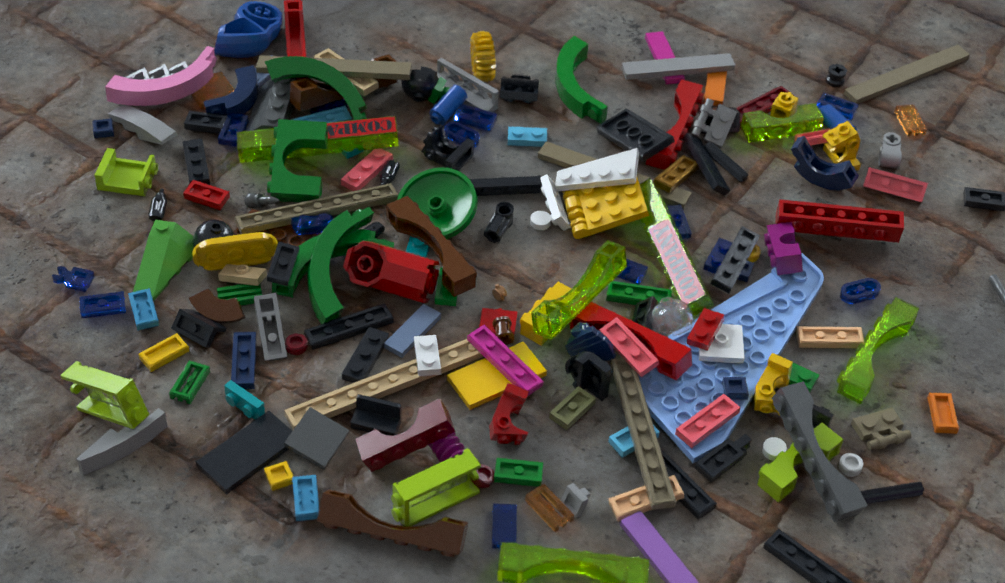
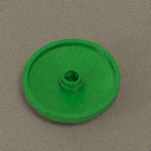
[397,168,478,239]

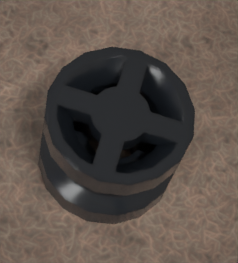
[826,64,847,87]

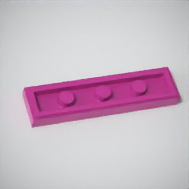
[645,31,685,85]
[467,325,544,397]

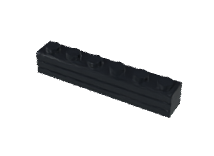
[470,176,542,196]

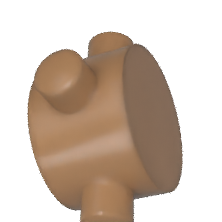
[492,284,507,301]

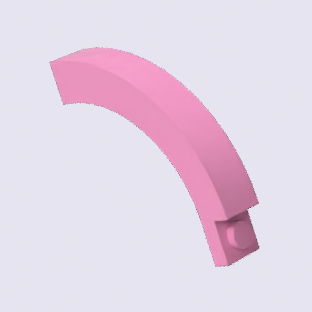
[105,46,216,106]

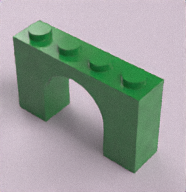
[267,119,328,203]

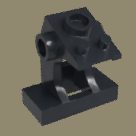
[421,125,474,171]

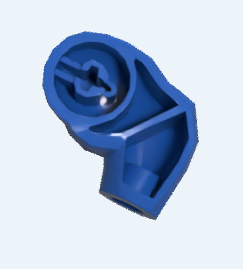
[214,1,283,58]

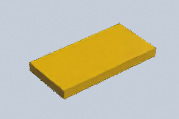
[447,341,547,410]

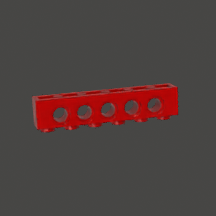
[775,199,904,243]

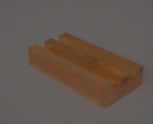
[894,104,927,137]
[525,484,574,532]

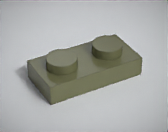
[549,386,596,430]

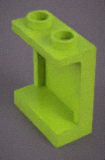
[94,148,158,196]

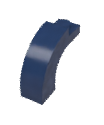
[204,65,258,121]
[791,136,859,190]

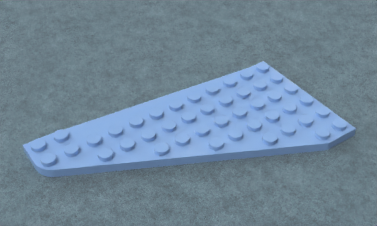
[611,253,824,463]

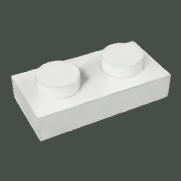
[414,335,441,376]

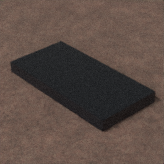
[596,108,675,162]
[196,411,292,495]

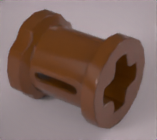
[492,316,514,345]

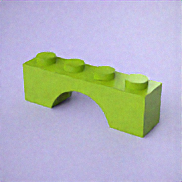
[757,423,843,503]

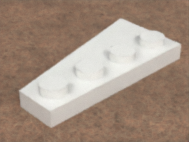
[555,148,639,191]

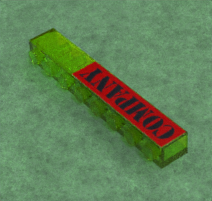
[237,116,399,163]
[640,178,714,317]

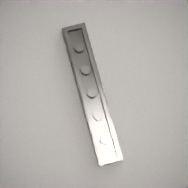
[622,53,735,80]

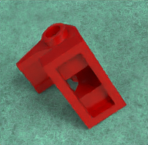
[489,383,529,445]

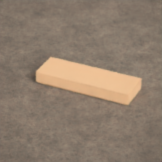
[796,326,865,348]
[609,475,684,522]

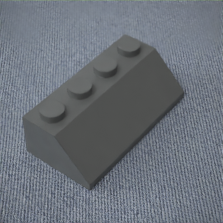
[244,78,296,144]

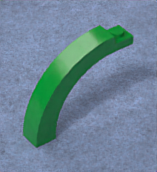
[555,36,608,124]
[265,56,368,120]
[307,207,374,324]
[272,229,394,298]

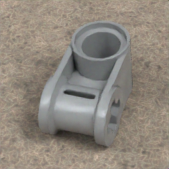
[878,132,902,169]

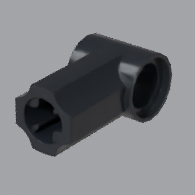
[484,202,514,243]

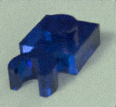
[52,266,95,292]

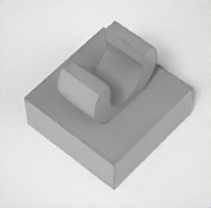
[559,483,591,519]

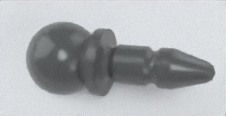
[244,192,279,208]

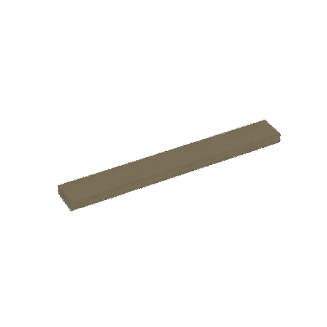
[844,45,970,105]
[256,55,412,80]
[538,141,692,210]
[235,183,398,234]
[610,358,676,510]

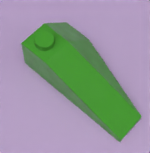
[133,220,194,301]

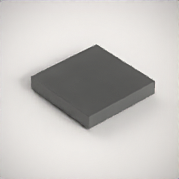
[284,407,349,469]

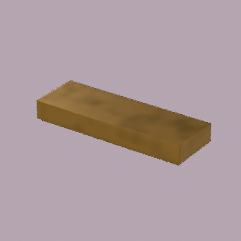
[653,155,699,193]

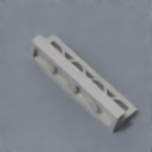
[437,58,499,118]

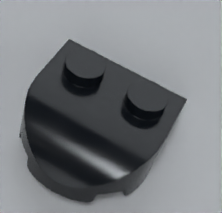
[499,74,539,103]
[565,351,612,401]

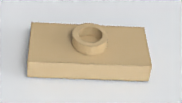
[218,264,267,286]

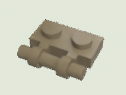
[851,407,912,450]

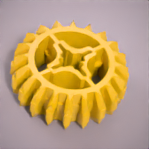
[470,31,496,82]

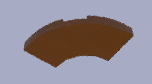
[189,288,246,323]

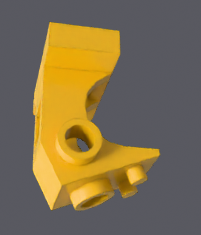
[822,121,861,171]
[754,353,793,415]

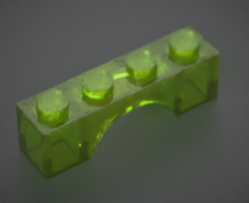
[741,103,824,143]

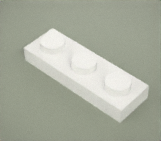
[540,174,570,231]

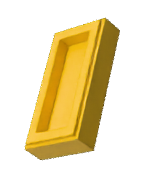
[138,333,189,372]

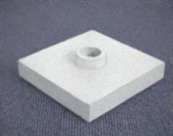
[698,324,745,364]

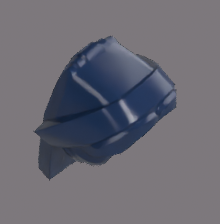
[565,322,617,361]

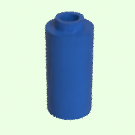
[429,85,468,125]
[817,104,857,131]

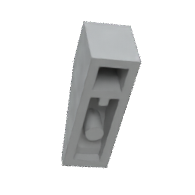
[254,293,287,361]

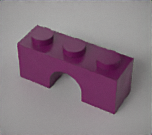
[764,222,803,275]

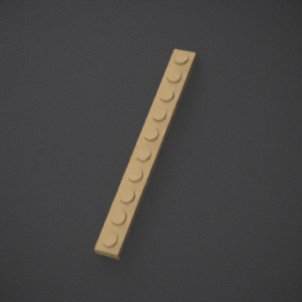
[284,339,484,430]

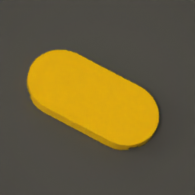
[192,232,278,271]

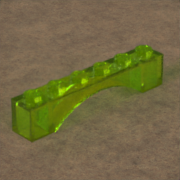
[531,240,627,340]
[836,297,920,404]
[497,542,649,583]

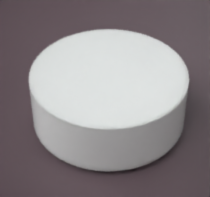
[530,211,551,230]
[762,437,787,461]
[838,453,863,477]

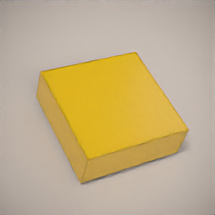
[264,461,294,491]

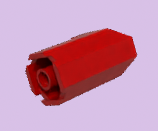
[343,241,439,303]

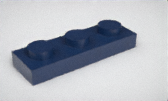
[231,332,257,389]

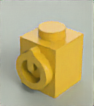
[769,92,799,125]

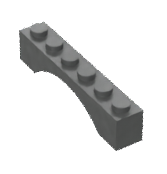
[772,381,868,522]

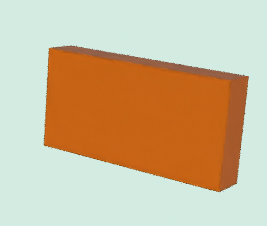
[927,393,959,434]

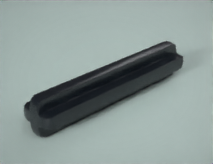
[705,142,749,183]
[860,482,924,504]

